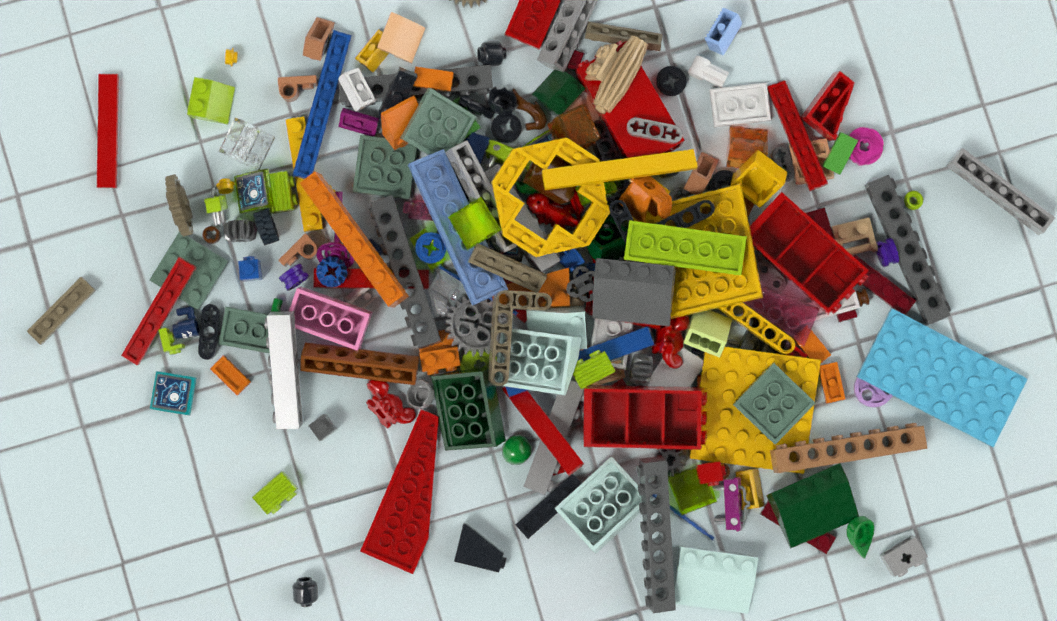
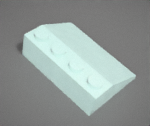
[494,328,581,395]
[555,456,652,553]
[674,545,758,614]

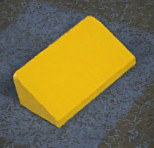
[355,29,389,72]
[735,468,765,510]

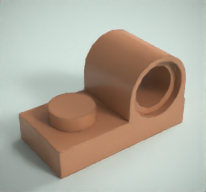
[278,75,318,102]
[278,233,319,267]

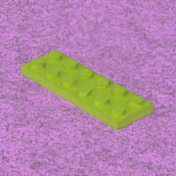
[624,220,747,275]

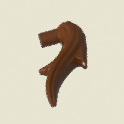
[512,88,547,131]

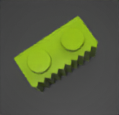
[265,171,298,214]
[573,350,616,389]
[252,471,298,515]

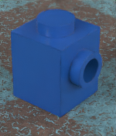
[238,256,262,282]

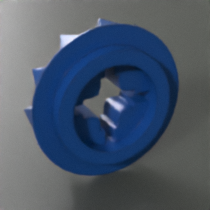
[415,232,446,263]
[316,256,347,287]

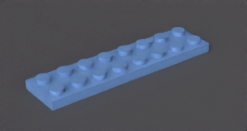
[408,149,508,306]

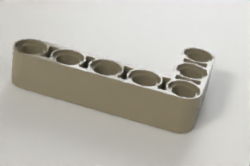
[488,290,552,386]

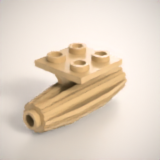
[585,36,648,114]

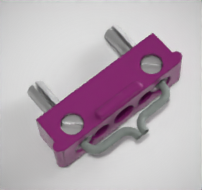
[712,477,750,532]

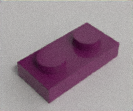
[338,108,379,137]

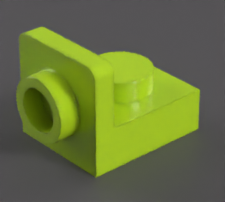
[159,328,185,355]

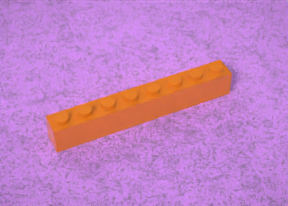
[300,171,409,308]

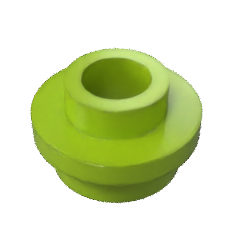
[904,191,923,210]

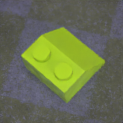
[187,77,235,125]

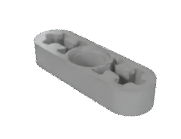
[627,118,683,144]

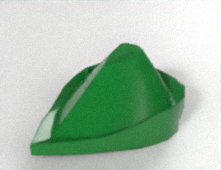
[846,516,874,559]

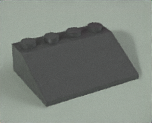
[592,258,676,326]

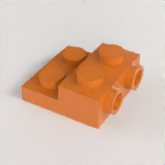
[419,330,461,375]

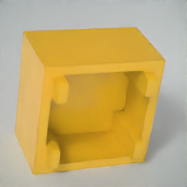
[730,150,787,208]

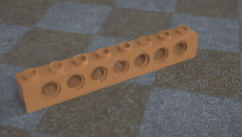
[770,423,928,473]

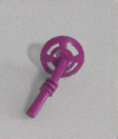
[316,191,354,269]

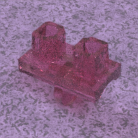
[403,200,433,221]

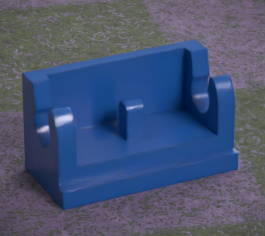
[558,248,585,274]

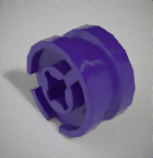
[876,238,899,267]
[279,263,309,291]

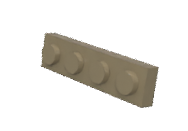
[585,21,663,51]
[468,243,547,293]
[27,277,96,345]

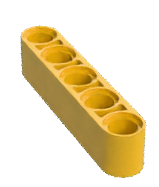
[718,302,795,354]

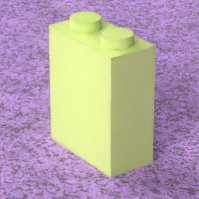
[684,310,732,358]

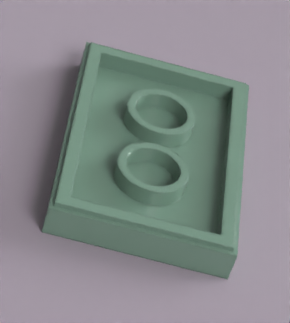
[219,307,270,354]

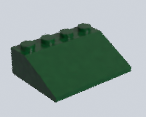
[431,367,506,451]
[766,463,859,549]

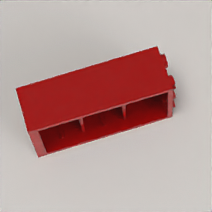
[576,41,685,159]
[750,192,869,315]
[584,385,707,450]

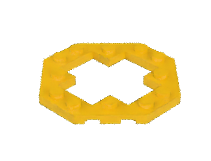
[491,138,610,257]

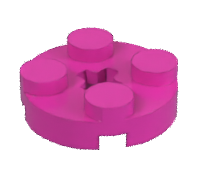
[848,127,884,166]

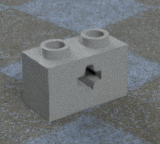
[880,535,928,577]

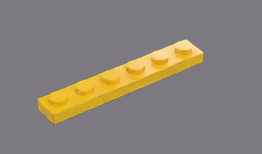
[285,116,323,232]

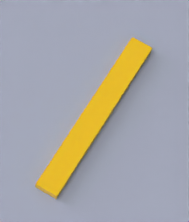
[541,149,698,190]

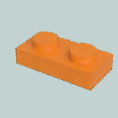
[819,362,846,404]

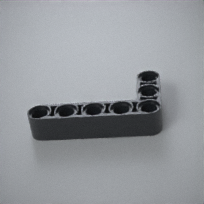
[580,120,630,219]
[609,200,715,244]

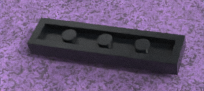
[515,474,582,539]

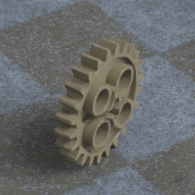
[165,174,194,237]

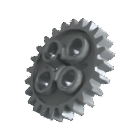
[445,297,507,356]

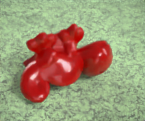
[526,193,579,230]
[651,315,690,369]
[366,380,416,428]

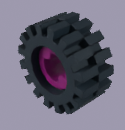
[253,208,280,246]

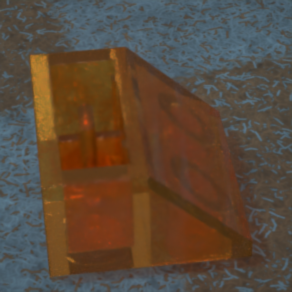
[547,104,600,150]
[726,126,768,168]

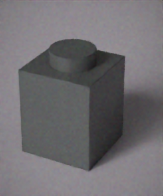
[308,414,338,441]

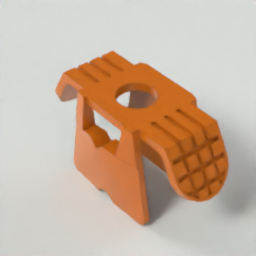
[618,176,672,222]

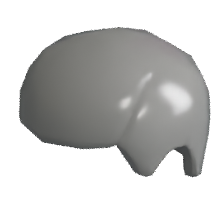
[406,379,434,409]

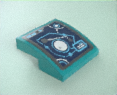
[150,371,197,416]

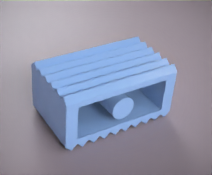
[705,8,742,55]

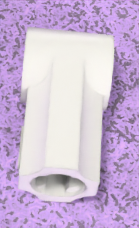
[688,56,729,88]

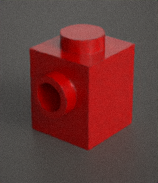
[695,461,726,486]

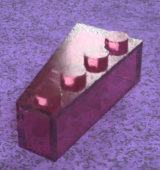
[743,285,820,346]

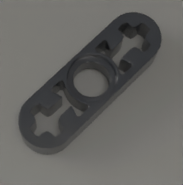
[198,304,220,360]

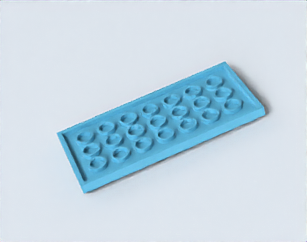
[856,309,1028,447]

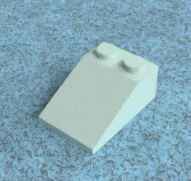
[526,305,587,349]

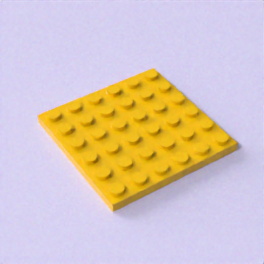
[631,184,763,319]
[689,347,821,474]

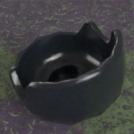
[488,87,517,115]

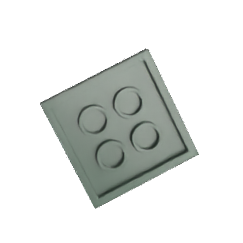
[400,88,477,155]
[352,135,417,200]
[149,232,229,310]
[733,363,815,445]

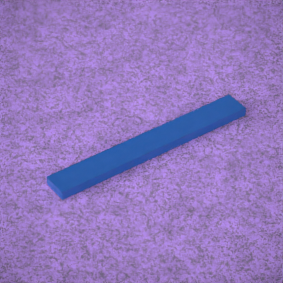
[292,30,352,179]
[505,327,654,397]

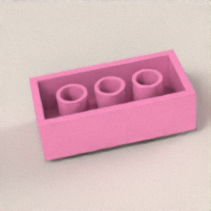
[289,286,373,350]

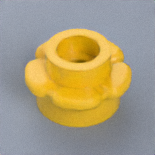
[225,48,238,67]
[216,178,235,194]

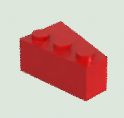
[801,71,855,141]

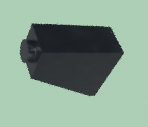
[454,523,507,573]

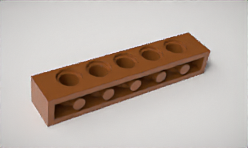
[300,342,419,385]

